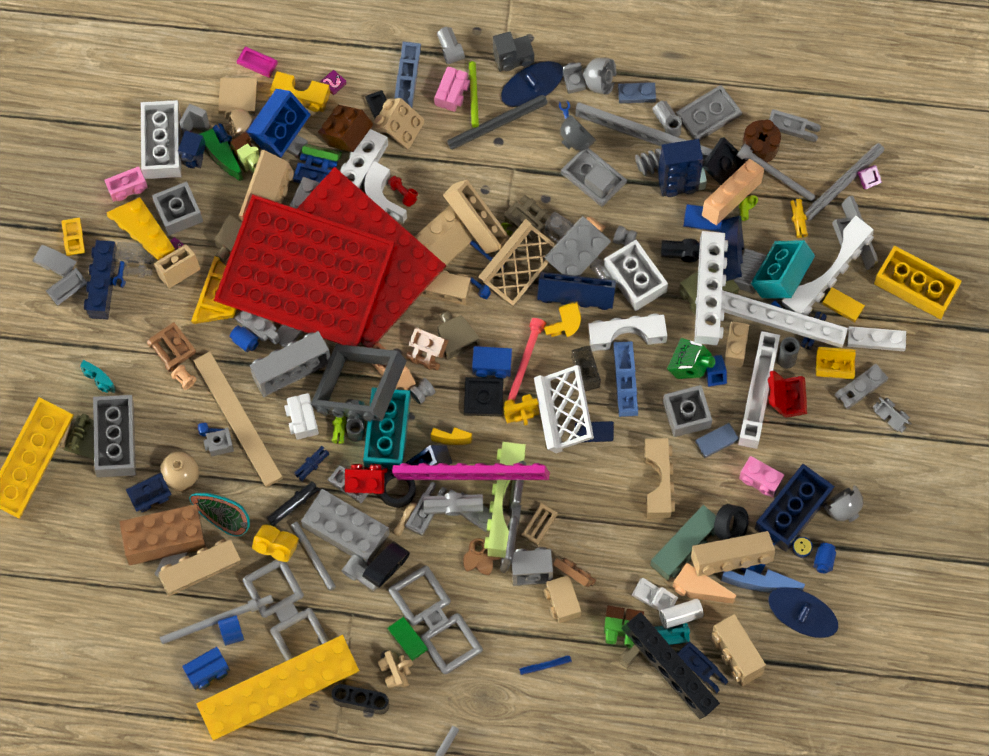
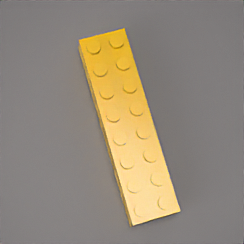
[196,635,359,741]

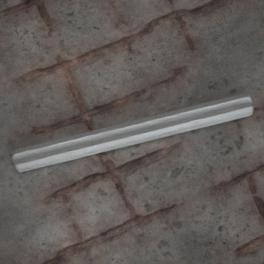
[804,143,884,221]

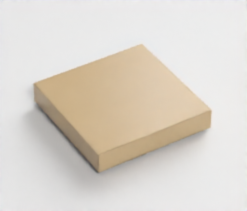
[218,78,257,114]

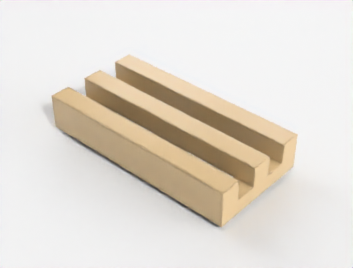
[521,503,558,547]

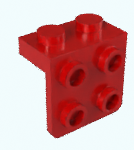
[768,371,807,418]

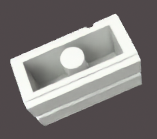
[284,393,319,439]

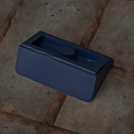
[575,421,614,443]

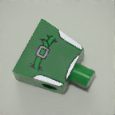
[667,338,715,379]

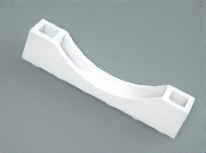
[782,216,874,316]
[738,331,780,449]

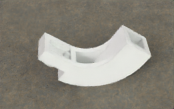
[365,161,407,224]

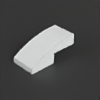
[631,578,678,611]

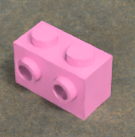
[739,456,784,498]

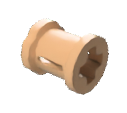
[171,365,197,390]

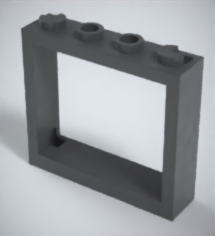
[311,344,407,422]

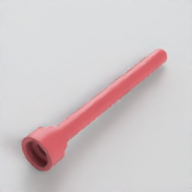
[507,318,546,401]

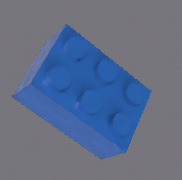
[246,89,311,158]

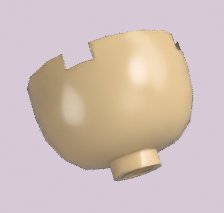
[224,109,255,140]
[160,452,199,491]

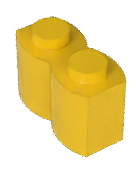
[252,525,299,562]

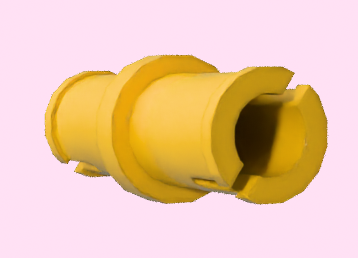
[790,199,808,238]

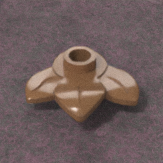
[463,538,501,575]

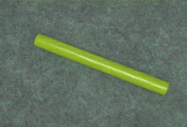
[469,61,479,128]

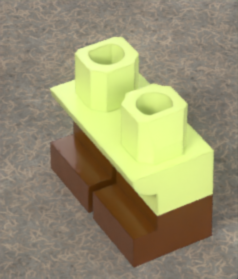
[230,132,260,174]

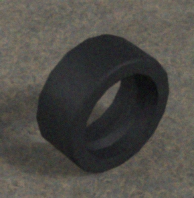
[380,469,416,508]
[714,504,749,540]

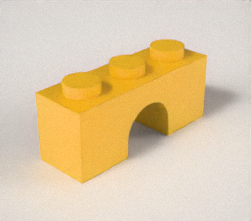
[270,71,330,112]

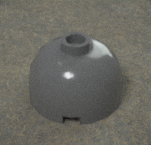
[560,115,596,151]

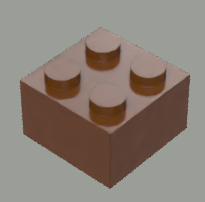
[317,104,373,152]

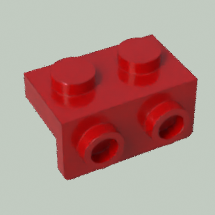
[345,464,387,494]

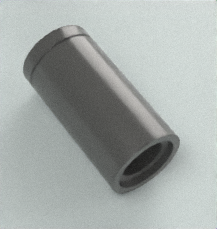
[777,337,800,369]

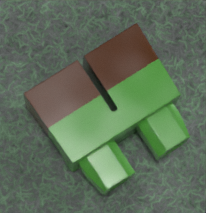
[604,605,644,648]

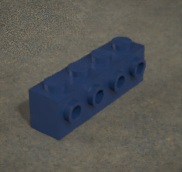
[84,240,118,320]
[537,272,616,310]

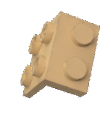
[371,98,424,149]

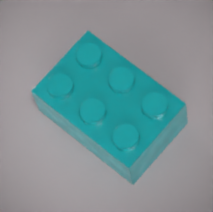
[751,240,815,298]

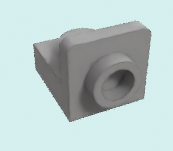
[563,63,586,94]

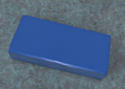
[683,204,722,232]

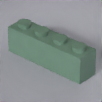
[650,505,716,581]

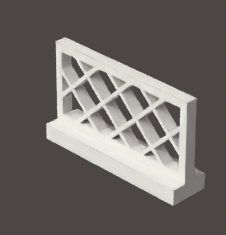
[534,365,594,453]

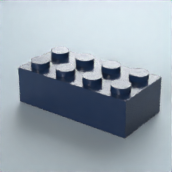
[658,139,703,197]
[754,464,835,552]

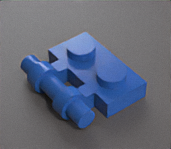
[293,153,338,183]

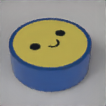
[792,537,813,558]

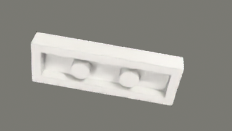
[847,326,906,351]

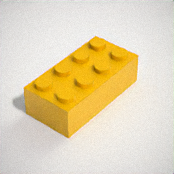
[874,245,962,320]

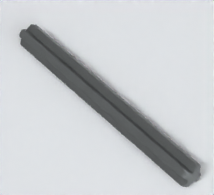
[447,95,548,150]

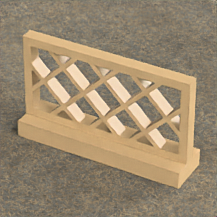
[477,219,556,307]

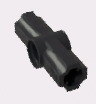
[661,239,717,263]

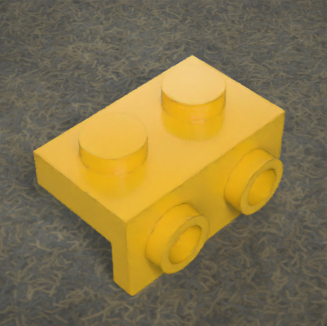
[816,347,856,379]

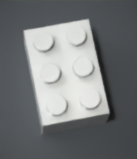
[604,240,668,311]

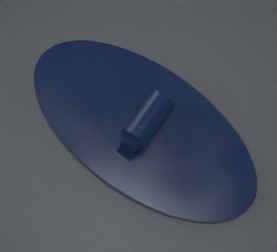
[501,61,563,107]
[768,588,838,638]

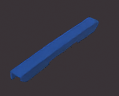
[470,240,504,270]
[519,656,572,675]

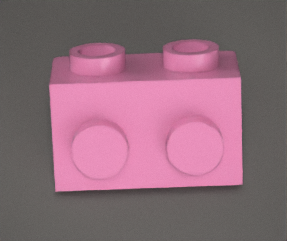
[104,167,148,202]

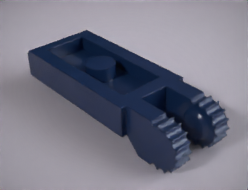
[677,641,728,694]

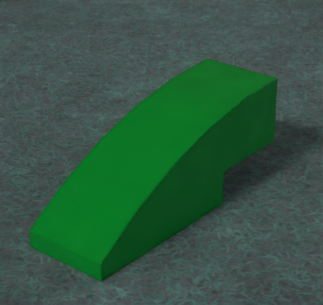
[199,129,243,181]

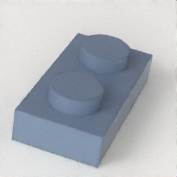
[618,83,656,104]

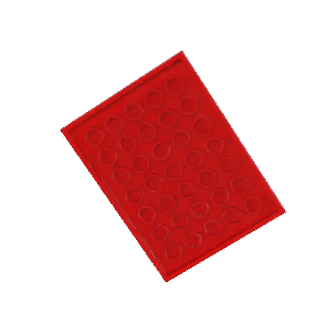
[297,167,446,348]
[213,194,395,347]

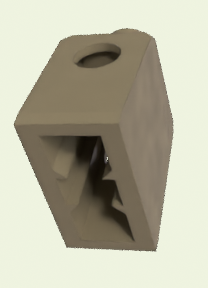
[215,215,242,263]
[438,311,480,360]

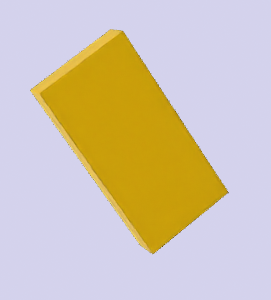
[822,287,865,323]

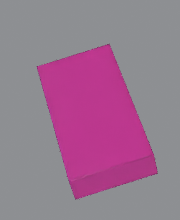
[237,46,278,78]

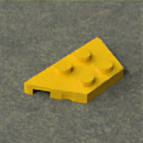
[191,256,237,324]

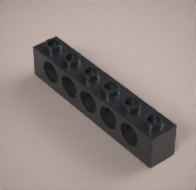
[621,612,720,719]

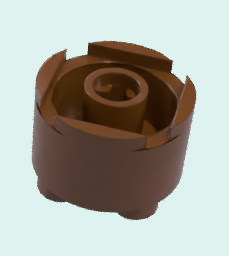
[742,119,781,162]

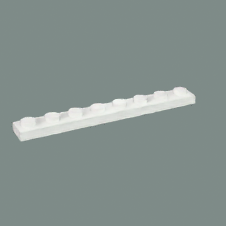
[695,286,848,348]

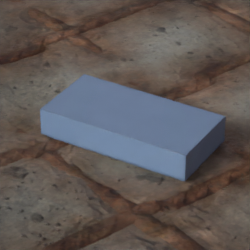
[695,423,739,458]

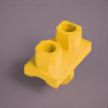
[503,394,540,426]

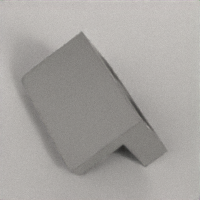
[179,104,210,135]

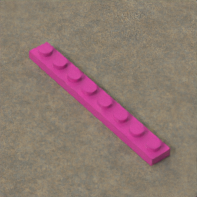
[392,463,550,480]

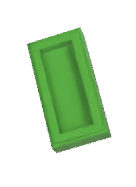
[302,144,342,161]

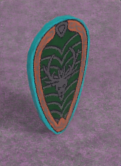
[189,493,250,537]

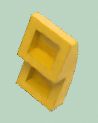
[61,217,85,256]
[431,427,473,445]

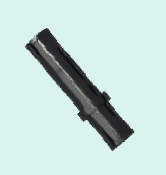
[266,481,320,527]

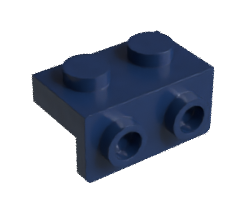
[125,473,172,513]

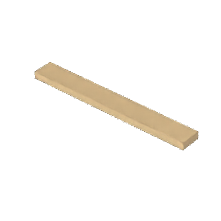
[193,352,283,488]

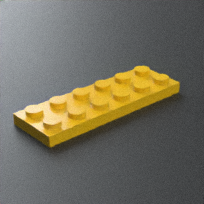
[0,397,74,519]

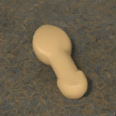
[393,502,417,536]

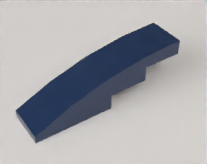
[721,215,744,281]

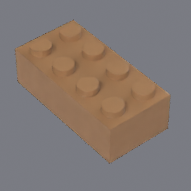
[119,504,206,566]

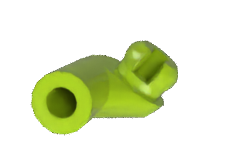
[739,195,758,221]

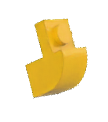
[544,301,581,337]

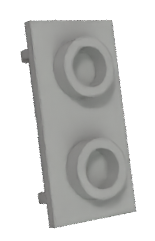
[873,397,912,433]

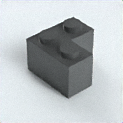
[493,31,534,72]

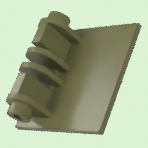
[64,414,94,460]

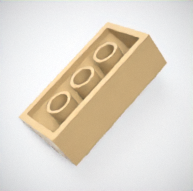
[239,150,294,221]
[415,205,476,266]

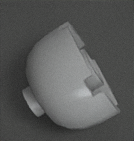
[583,57,616,94]
[823,485,864,522]

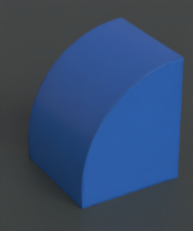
[705,355,727,387]
[218,615,244,646]

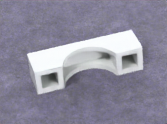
[588,314,667,351]

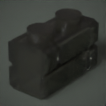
[571,346,601,392]

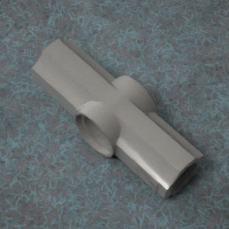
[424,493,483,516]

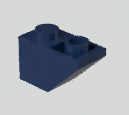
[178,131,205,169]

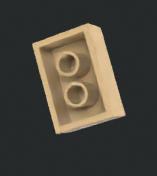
[711,614,766,686]

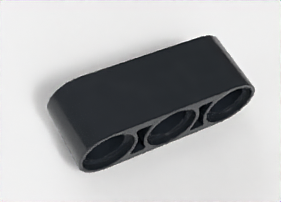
[362,541,410,588]
[332,684,390,715]

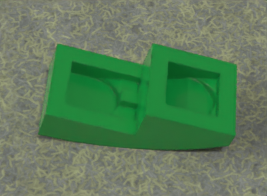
[387,617,428,661]

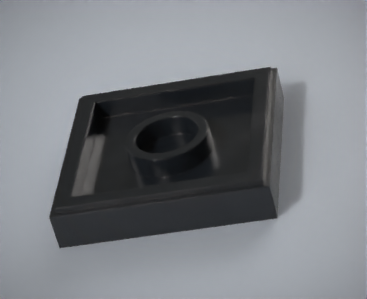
[702,137,747,185]
[464,377,504,417]

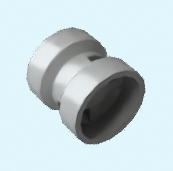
[613,225,637,246]
[409,378,436,404]

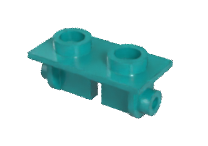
[655,623,690,645]

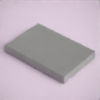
[675,85,742,141]
[561,148,627,207]

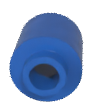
[230,325,259,352]
[813,543,836,574]

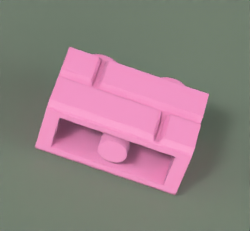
[434,67,470,112]

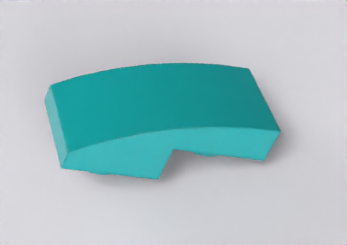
[80,360,116,393]

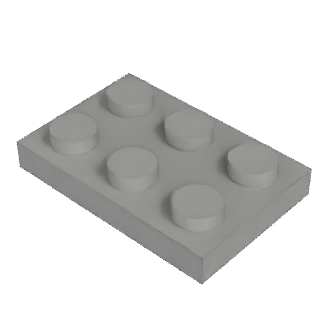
[544,216,611,276]

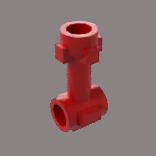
[388,176,418,207]

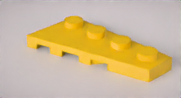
[107,197,175,261]

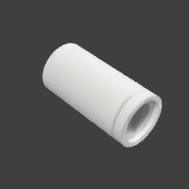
[659,599,704,629]

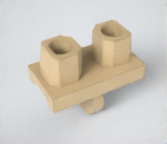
[378,650,413,689]

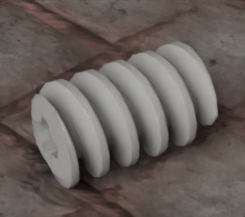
[635,148,661,176]

